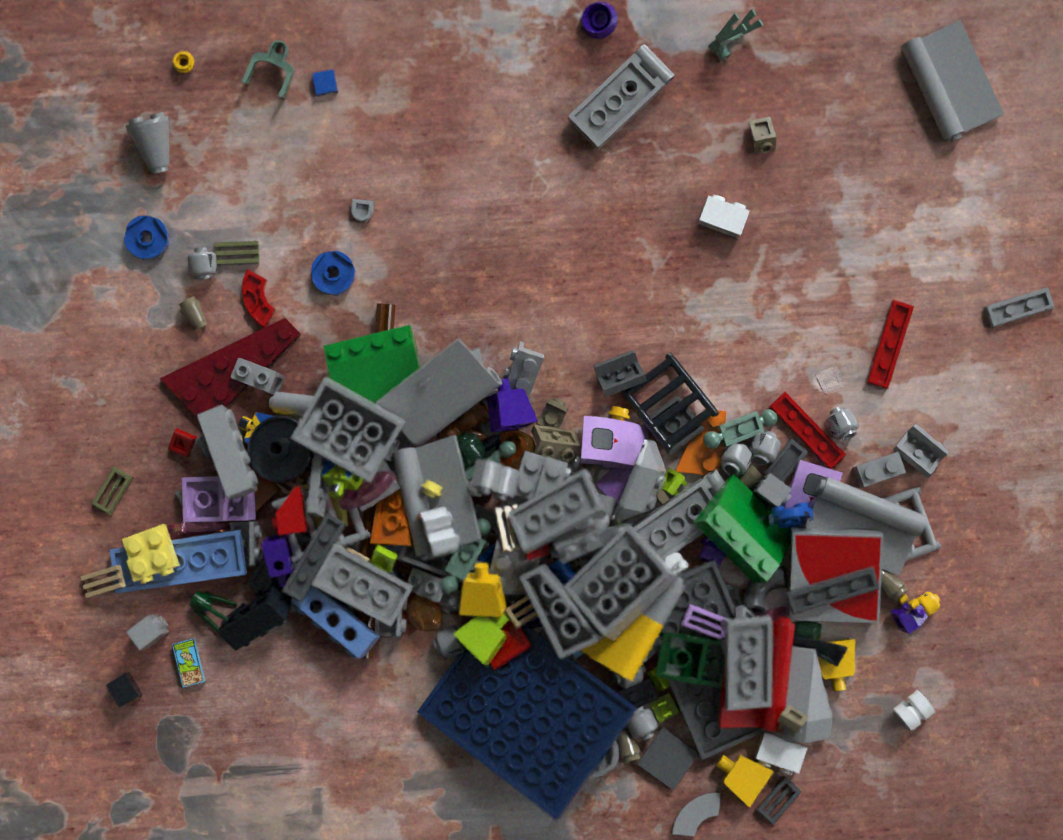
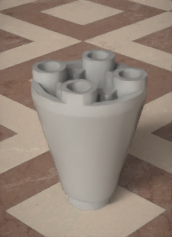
[125,112,170,174]

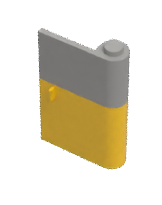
[580,577,686,681]

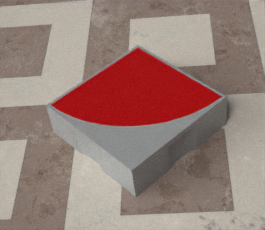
[787,527,884,623]

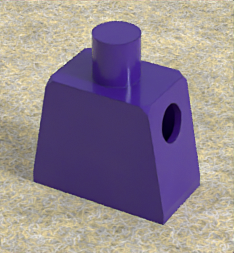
[487,378,537,433]
[261,534,294,587]

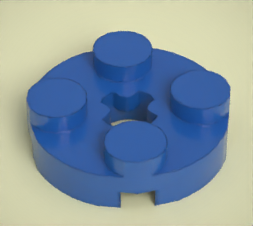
[124,215,169,260]
[311,251,356,295]
[768,503,814,528]

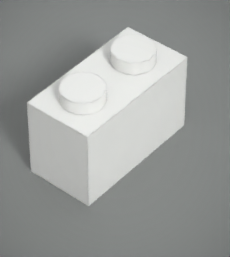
[698,195,750,239]
[754,732,807,775]

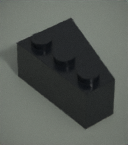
[218,577,292,651]

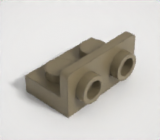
[531,425,581,463]

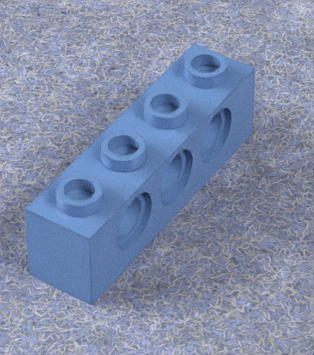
[291,585,381,658]

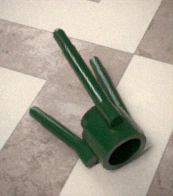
[189,591,238,632]

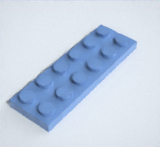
[110,530,247,594]

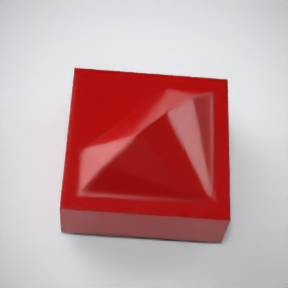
[168,428,197,458]

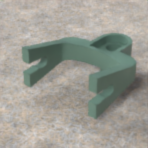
[708,9,764,62]
[242,40,295,100]

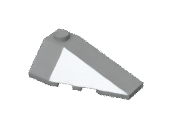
[783,647,832,743]

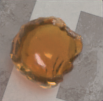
[499,430,535,470]
[407,594,443,632]

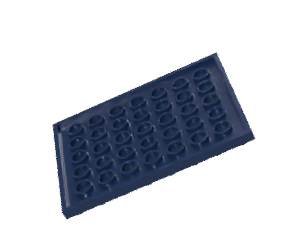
[417,616,638,821]

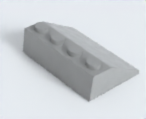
[291,377,406,483]
[563,525,679,640]

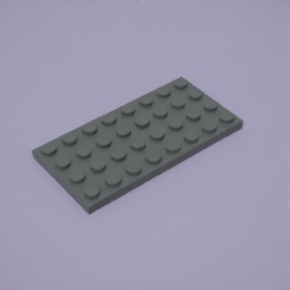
[653,560,767,760]

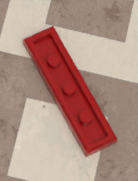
[866,299,914,390]
[769,392,846,469]

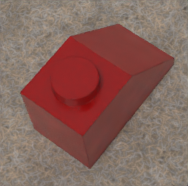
[273,487,308,535]

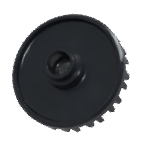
[248,416,315,483]

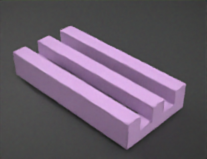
[681,604,727,641]

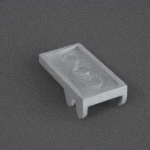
[508,470,607,554]
[312,543,413,626]
[721,616,772,710]

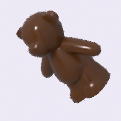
[437,400,489,443]

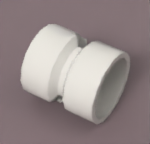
[892,690,936,732]

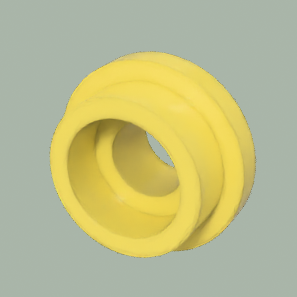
[421,480,442,499]

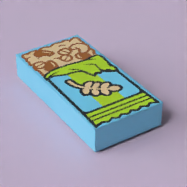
[172,638,205,687]

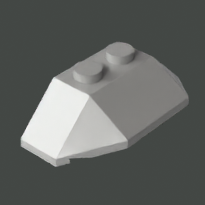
[610,440,666,523]
[489,518,540,604]

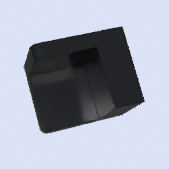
[106,672,143,707]

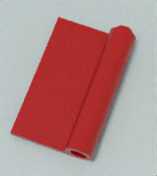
[718,617,795,732]

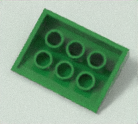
[323,325,421,404]
[693,474,790,583]

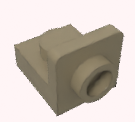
[749,117,776,154]
[537,397,568,428]

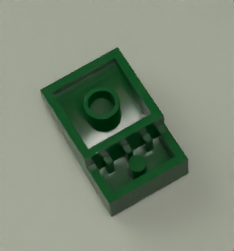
[656,631,725,688]

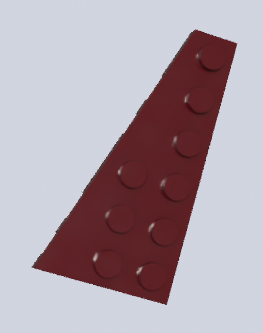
[160,318,301,417]

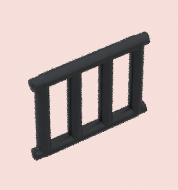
[620,352,719,452]

